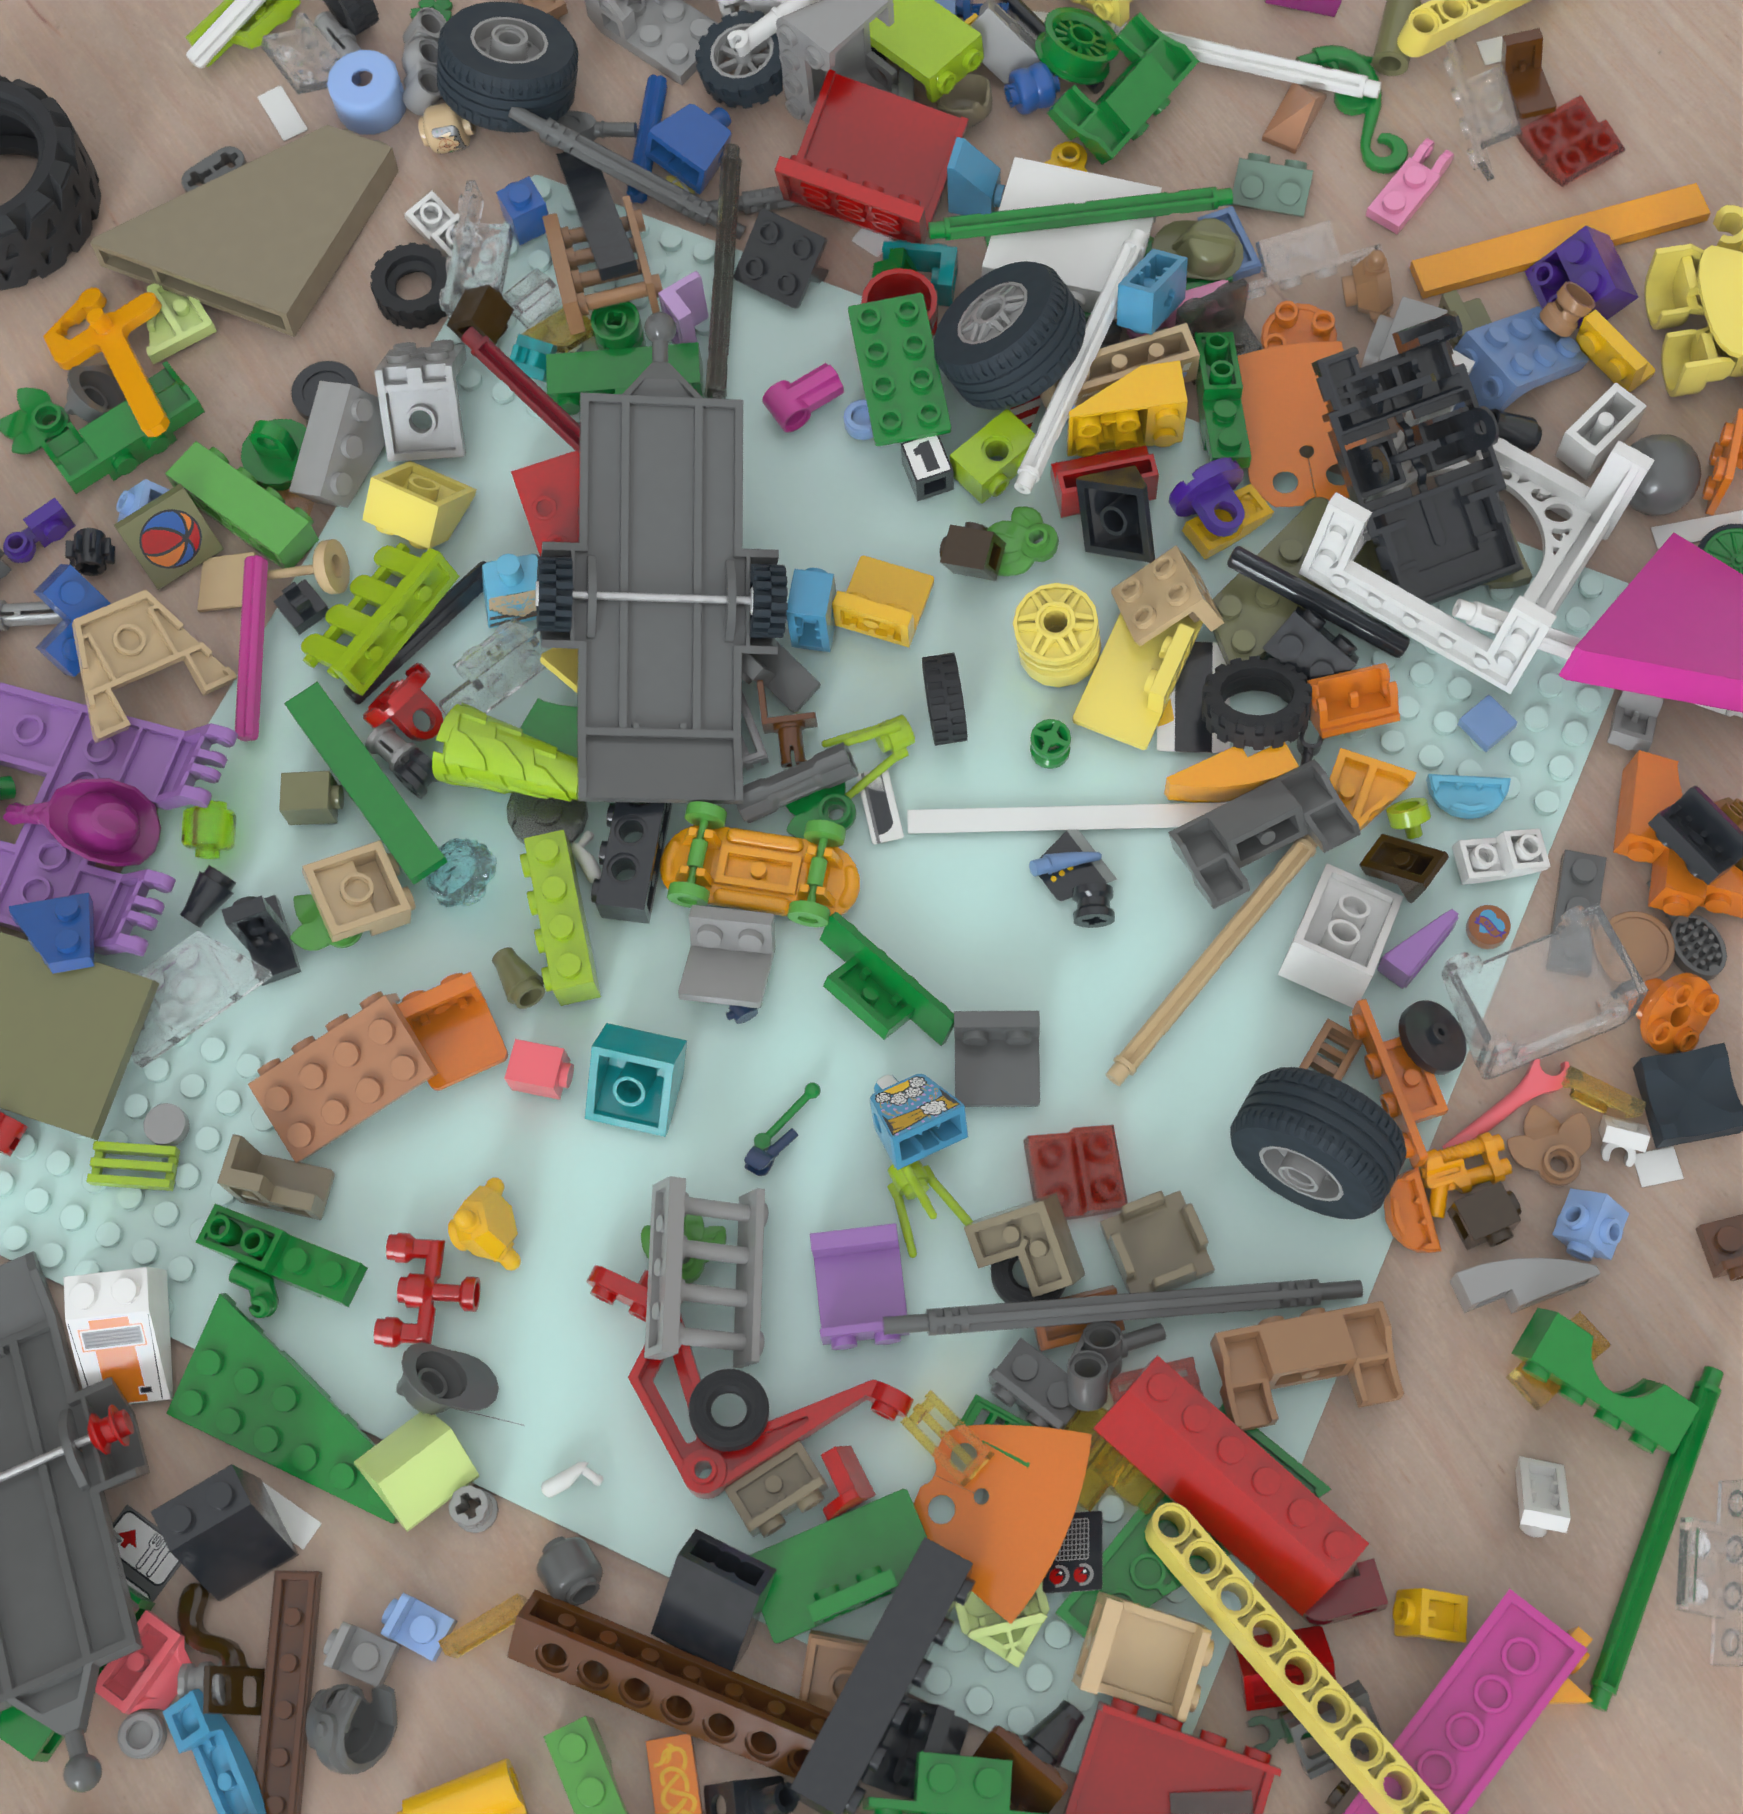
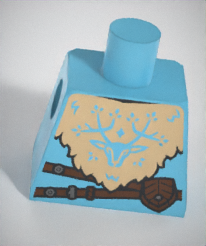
[482,554,539,628]

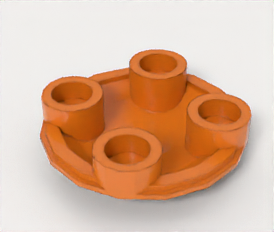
[1261,301,1337,349]

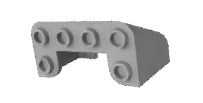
[776,0,898,124]

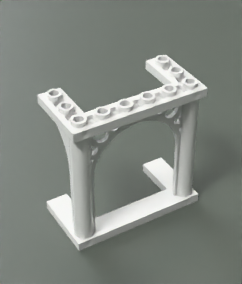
[1299,349,1655,694]

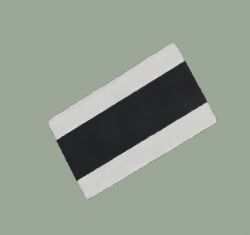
[1157,642,1230,753]

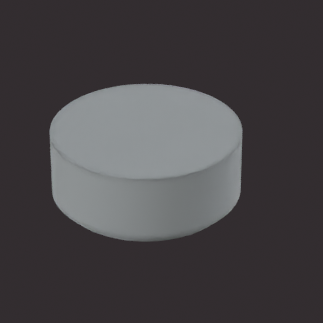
[144,1103,189,1146]
[118,1711,167,1759]

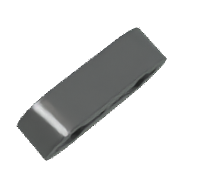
[181,146,247,193]

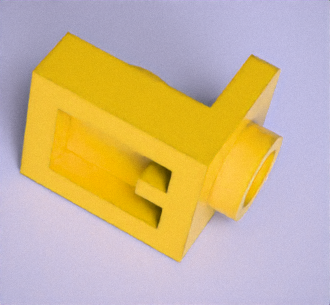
[1392,1588,1468,1643]

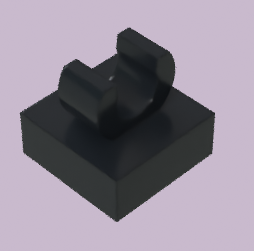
[273,579,329,635]

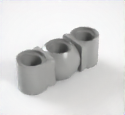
[402,7,446,116]

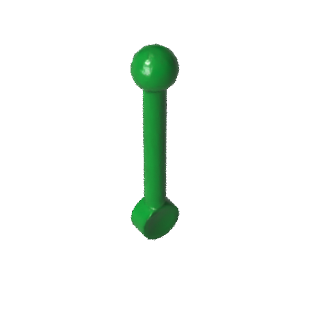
[754,1082,821,1151]

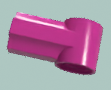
[762,363,844,433]

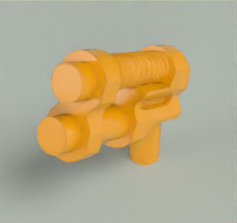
[1420,1132,1512,1218]

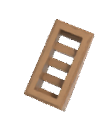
[1299,1018,1363,1081]

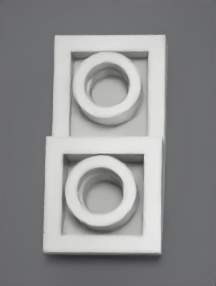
[404,191,483,265]
[1452,829,1551,885]

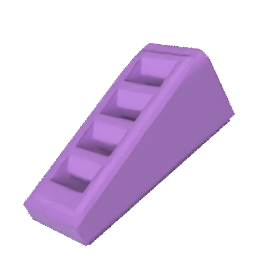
[1377,909,1459,989]

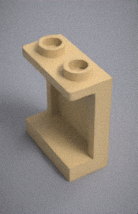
[1072,1591,1214,1722]

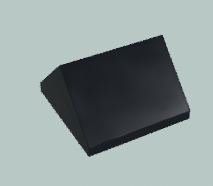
[1076,465,1155,563]

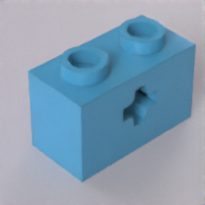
[1117,249,1188,335]
[786,568,836,652]

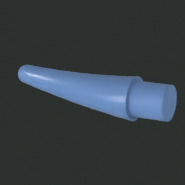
[1029,852,1102,877]

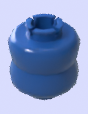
[1004,62,1060,115]

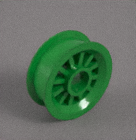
[1035,7,1120,85]

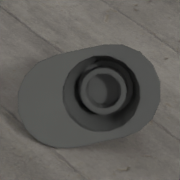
[64,364,126,423]
[396,1342,499,1415]

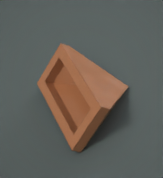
[1262,83,1327,154]

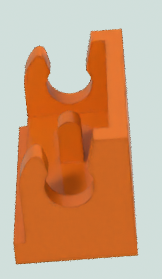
[1307,663,1400,739]

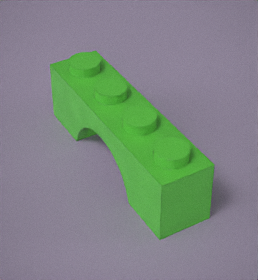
[543,1716,628,1814]

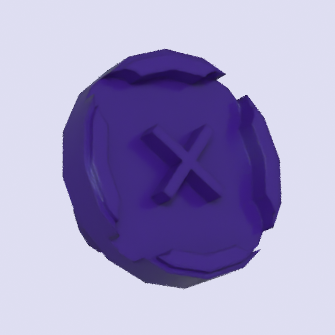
[1168,457,1245,537]

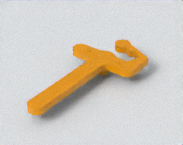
[43,287,170,437]

